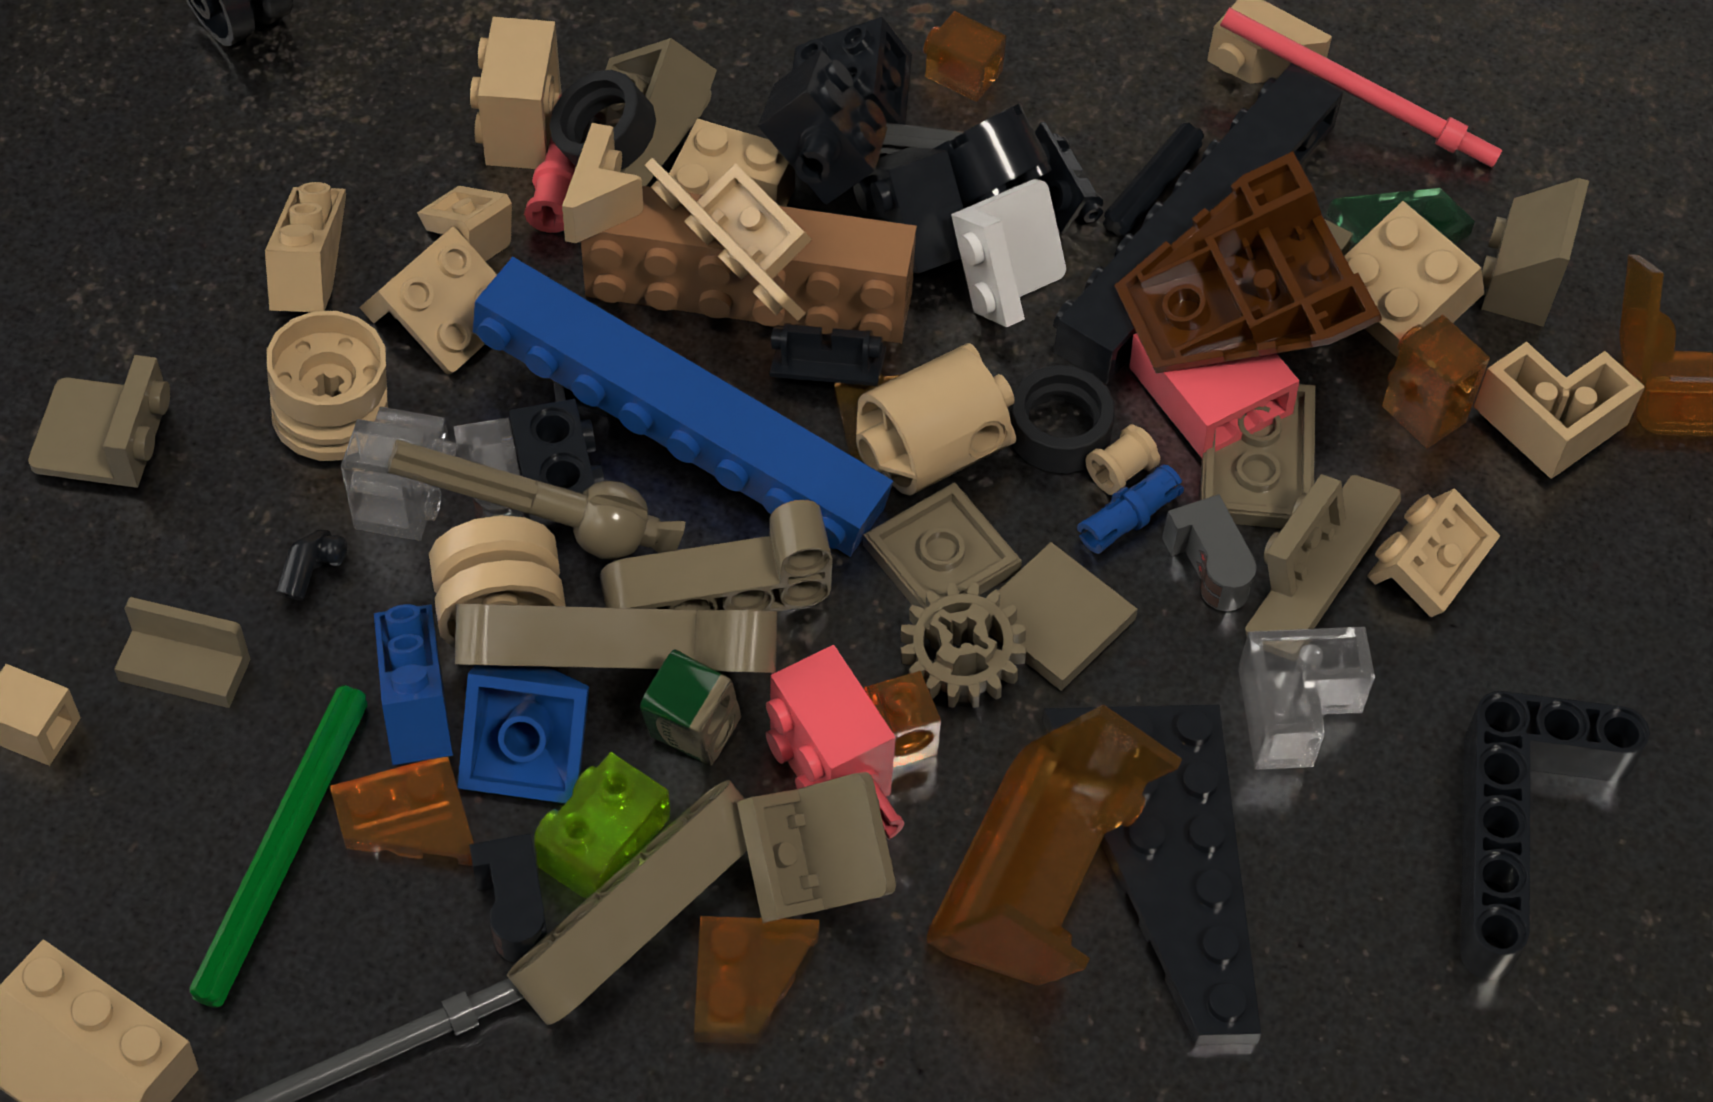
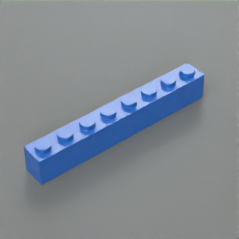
[472,257,893,557]

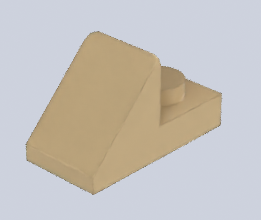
[562,123,644,243]
[417,186,512,262]

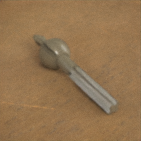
[387,439,686,560]

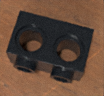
[509,399,605,530]

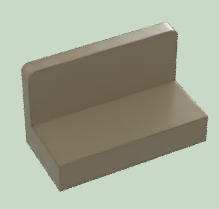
[114,597,251,708]

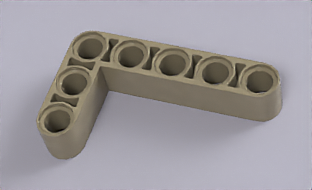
[455,604,777,673]

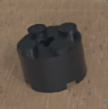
[933,103,1052,209]

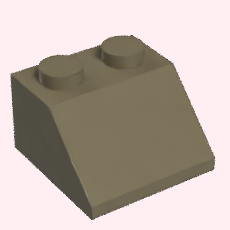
[1481,178,1589,327]

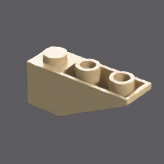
[265,182,346,312]

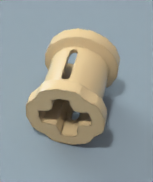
[1085,424,1160,495]

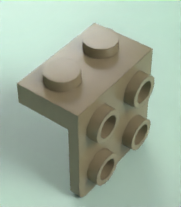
[28,355,170,488]
[737,772,896,923]

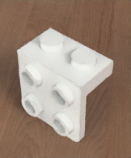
[951,179,1066,327]

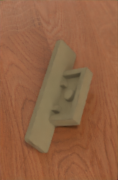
[1245,474,1401,655]

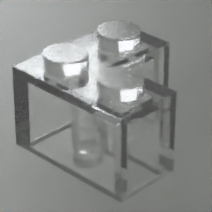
[341,406,456,541]
[1238,627,1375,770]

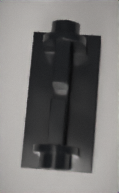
[1035,122,1103,234]
[769,323,886,386]

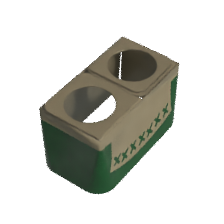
[640,649,742,766]

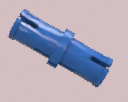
[1077,464,1184,554]

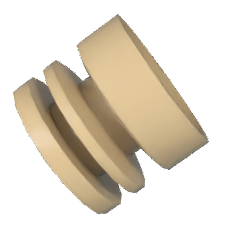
[267,311,388,461]

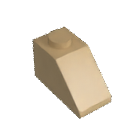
[1207,0,1332,84]

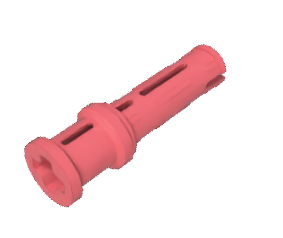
[524,94,575,233]

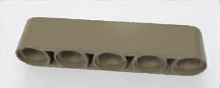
[507,780,747,1025]

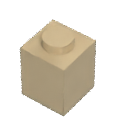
[0,664,81,766]

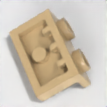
[1367,488,1500,617]

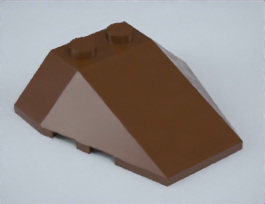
[1114,151,1382,373]

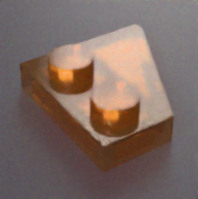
[330,757,474,866]
[694,916,819,1043]

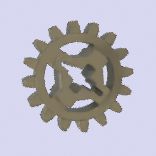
[900,582,1026,708]

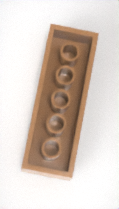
[581,186,917,344]

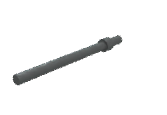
[232,978,523,1102]

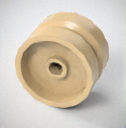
[429,515,566,647]

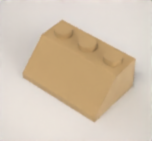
[0,939,199,1102]

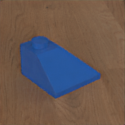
[457,665,589,805]

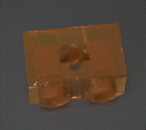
[1382,315,1490,449]

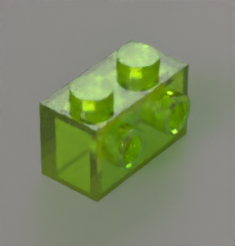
[534,752,670,899]

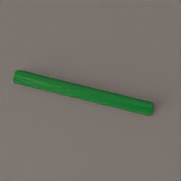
[189,685,368,1008]

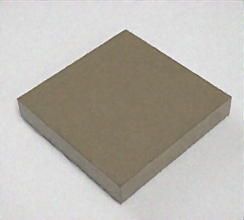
[863,482,1022,609]
[990,542,1138,691]

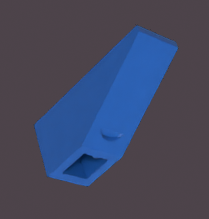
[374,604,453,765]

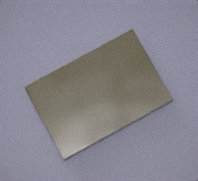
[1200,384,1315,529]

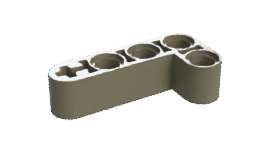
[600,500,832,612]

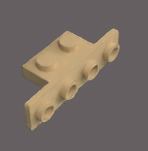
[645,158,812,321]

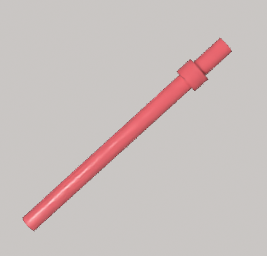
[1220,7,1502,168]

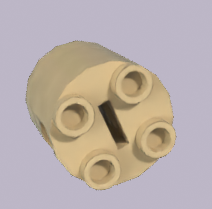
[856,343,1016,496]

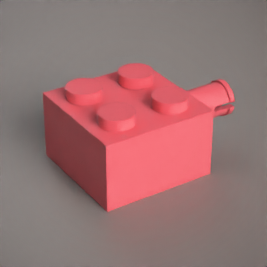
[766,645,904,840]

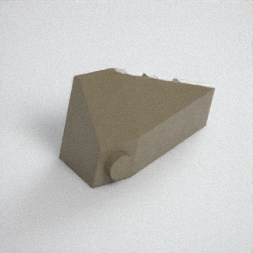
[594,38,717,186]

